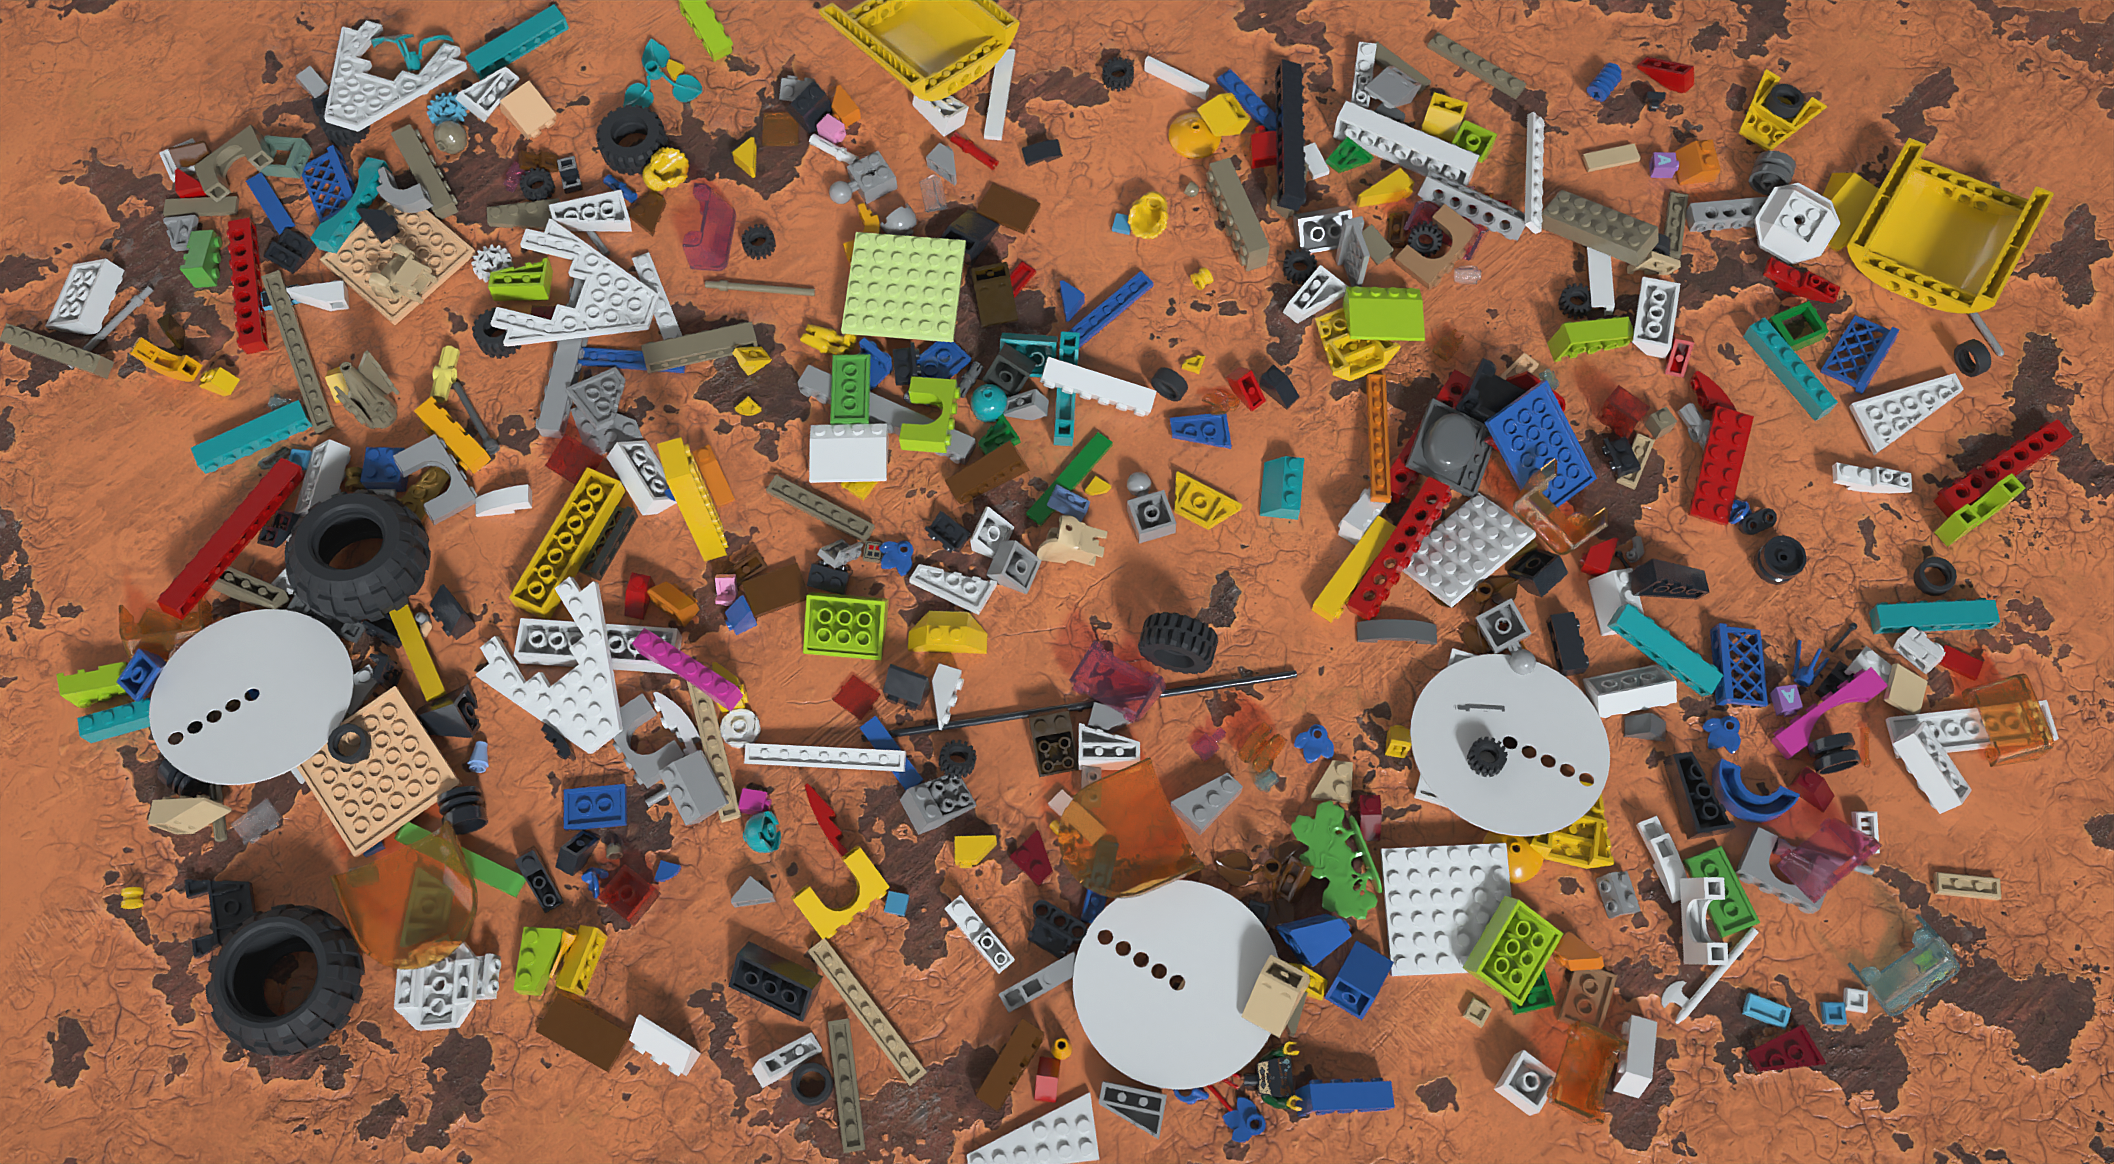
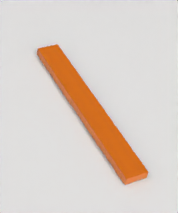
[1366,374,1391,503]

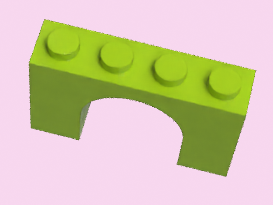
[899,377,961,453]
[1934,473,2025,547]

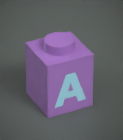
[1649,152,1679,178]
[1770,684,1803,717]

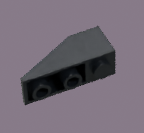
[515,846,564,913]

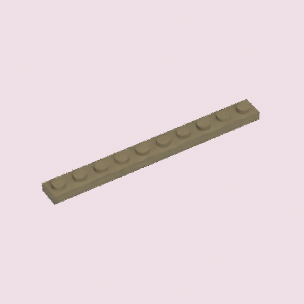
[261,270,335,433]

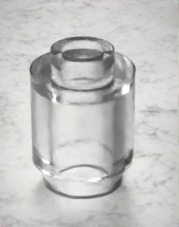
[1454,266,1481,284]

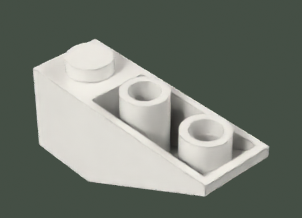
[286,280,349,311]
[932,664,964,730]

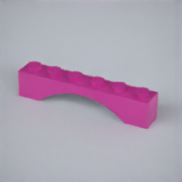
[632,628,743,711]
[1771,667,1888,760]

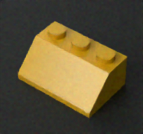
[555,925,608,997]

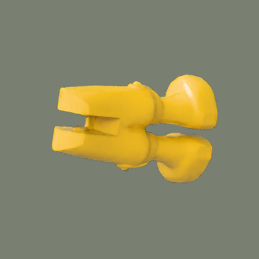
[800,324,857,355]

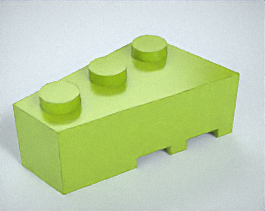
[488,257,553,301]
[56,661,128,708]
[513,927,564,996]

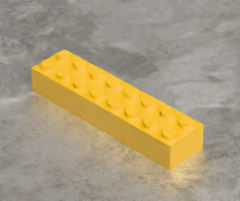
[509,467,626,620]

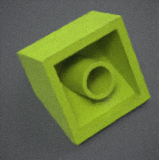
[1451,120,1497,163]

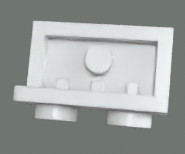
[476,953,501,1000]

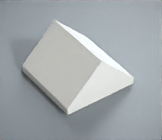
[970,507,1014,558]

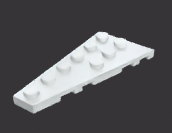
[1849,373,1963,455]

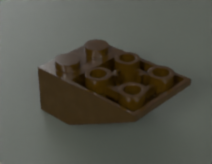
[971,262,1018,327]
[1028,707,1079,777]

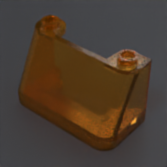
[1962,673,2054,767]
[1547,1020,1629,1126]

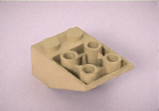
[148,795,232,834]
[1241,954,1310,1038]

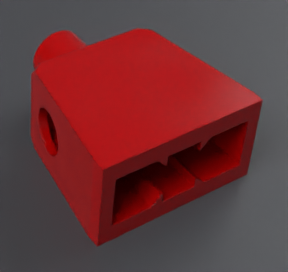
[1249,125,1277,169]

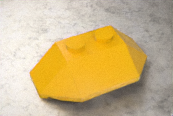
[908,611,988,654]

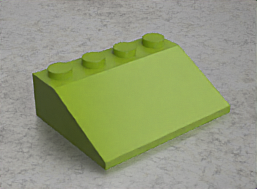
[1343,286,1425,341]
[803,592,889,660]
[1462,896,1563,1006]

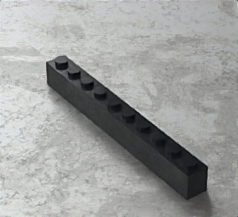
[1275,59,1307,211]

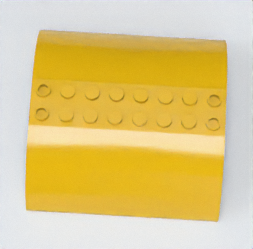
[819,0,1019,101]
[1847,138,2054,313]

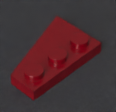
[1746,1024,1827,1073]

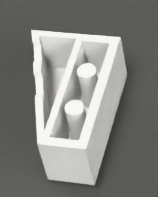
[1613,1015,1657,1098]

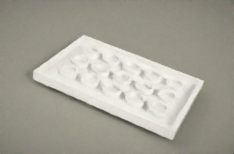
[1403,493,1536,608]

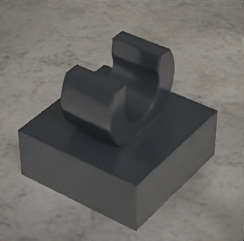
[1643,91,1666,112]

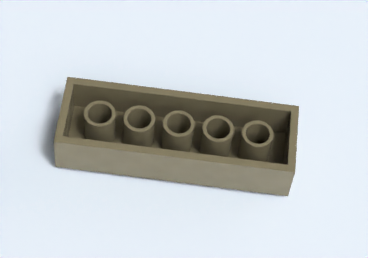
[1205,157,1270,272]
[1542,190,1658,267]

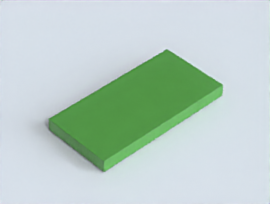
[830,354,871,425]
[1682,846,1760,938]

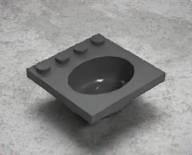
[1405,398,1493,499]

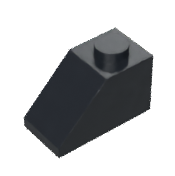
[356,208,400,244]
[1259,364,1300,410]
[555,830,600,876]

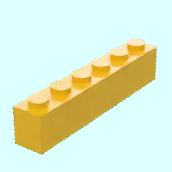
[1312,515,1396,623]

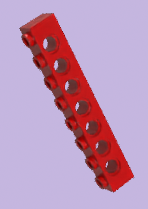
[226,217,269,354]
[1390,369,1471,504]
[1933,419,2073,518]
[1347,477,1452,621]

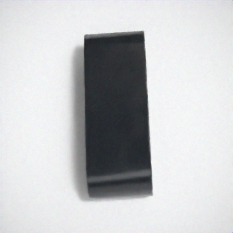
[1032,900,1087,944]

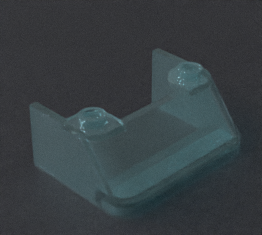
[1847,914,1960,1016]

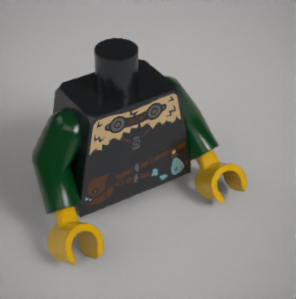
[1243,1042,1302,1111]

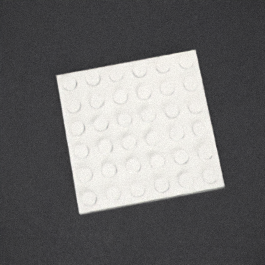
[1380,843,1512,976]

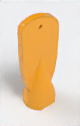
[549,927,579,978]

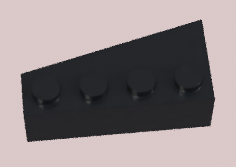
[1628,558,1710,600]

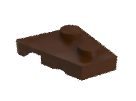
[628,190,667,236]

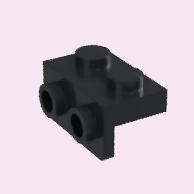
[924,511,972,553]
[807,559,853,595]
[362,614,402,649]

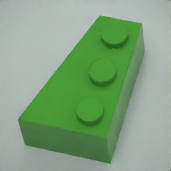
[180,230,222,288]

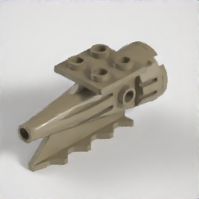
[334,350,400,429]

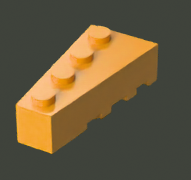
[414,396,491,474]

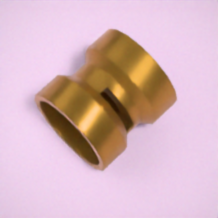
[345,467,365,492]

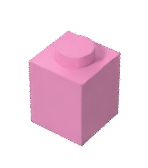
[816,114,846,145]

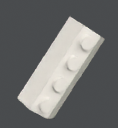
[1632,277,1680,358]
[294,439,351,518]
[606,441,677,515]
[1583,664,1677,718]
[1892,720,1972,814]

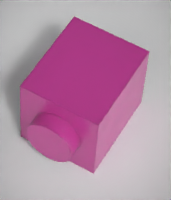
[738,788,772,815]

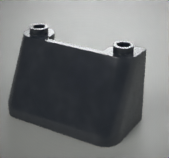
[1456,358,1533,425]

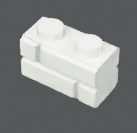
[1893,627,1946,674]

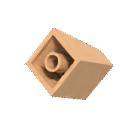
[500,81,556,140]

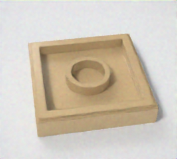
[1883,663,1928,715]

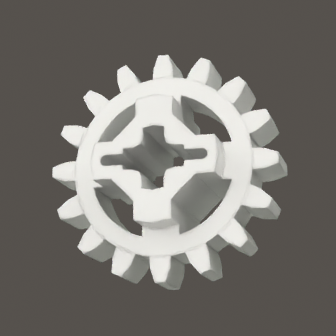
[471,245,513,282]

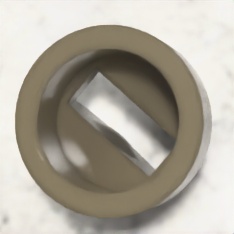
[1184,181,1199,197]
[606,843,623,860]

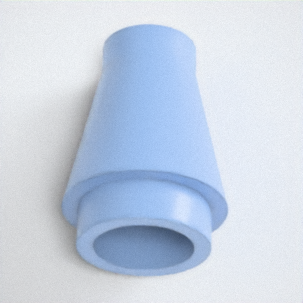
[468,741,489,773]

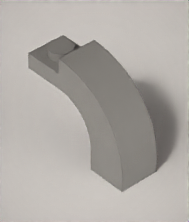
[376,167,433,213]

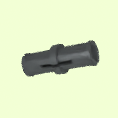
[958,361,984,398]

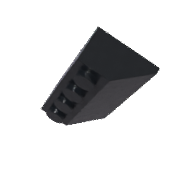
[728,941,823,1022]

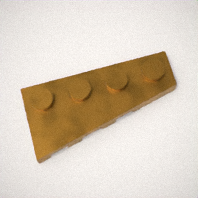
[398,466,451,524]

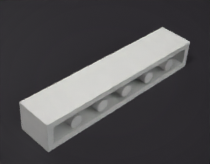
[1040,357,1156,417]

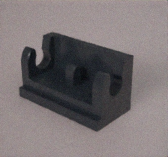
[1027,917,1074,959]

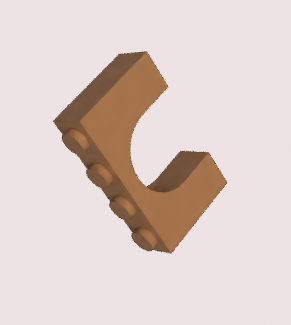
[1395,204,1479,291]

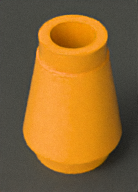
[1051,1038,1072,1060]

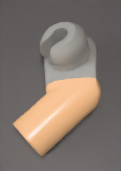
[415,612,432,640]

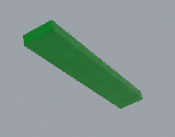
[1026,432,1113,526]

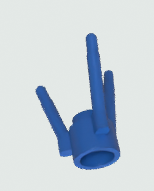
[1791,640,1829,687]

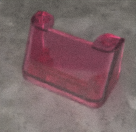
[682,183,736,271]
[1069,640,1166,723]
[1777,817,1882,904]

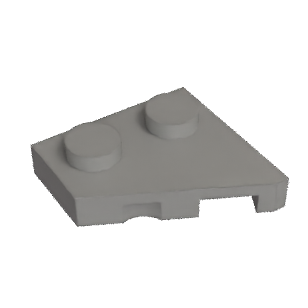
[163,215,199,251]

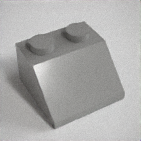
[986,540,1042,594]

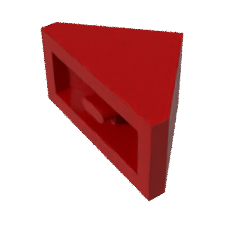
[175,168,209,198]
[1034,1056,1061,1103]

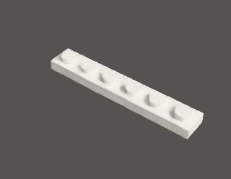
[632,252,682,340]

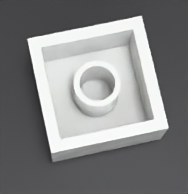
[1494,1050,1560,1116]

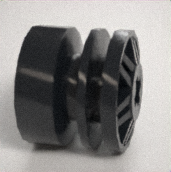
[157,758,212,798]
[437,786,488,836]

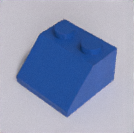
[116,648,166,702]

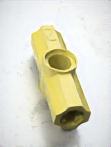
[430,346,460,403]

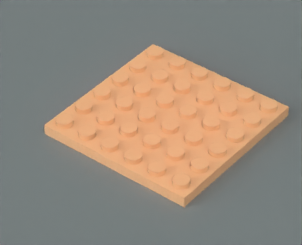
[320,189,476,325]
[297,686,462,857]

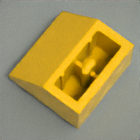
[1421,92,1468,143]
[1197,93,1251,137]

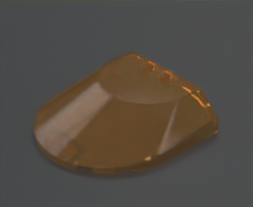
[1058,757,1205,898]
[329,820,478,970]

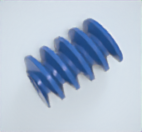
[1586,63,1622,102]

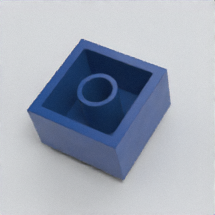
[360,447,409,492]

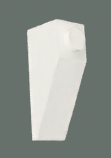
[752,1032,822,1088]

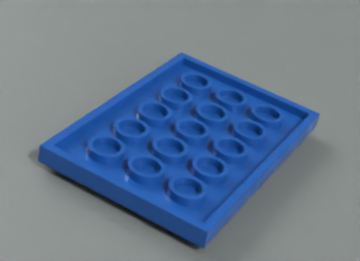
[1484,380,1597,520]

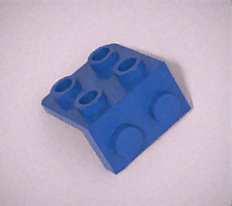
[857,338,893,392]

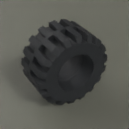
[319,104,370,147]
[472,307,521,359]

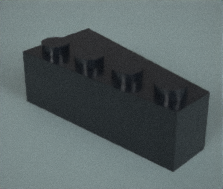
[1663,751,1736,840]

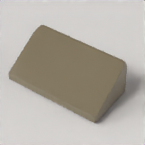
[1362,224,1394,266]

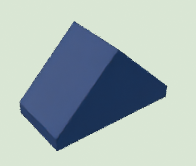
[1060,280,1085,322]

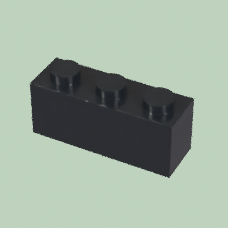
[1546,612,1589,676]

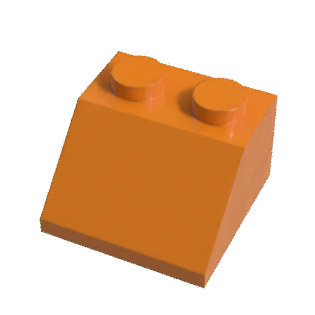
[1673,139,1721,185]
[647,581,700,628]

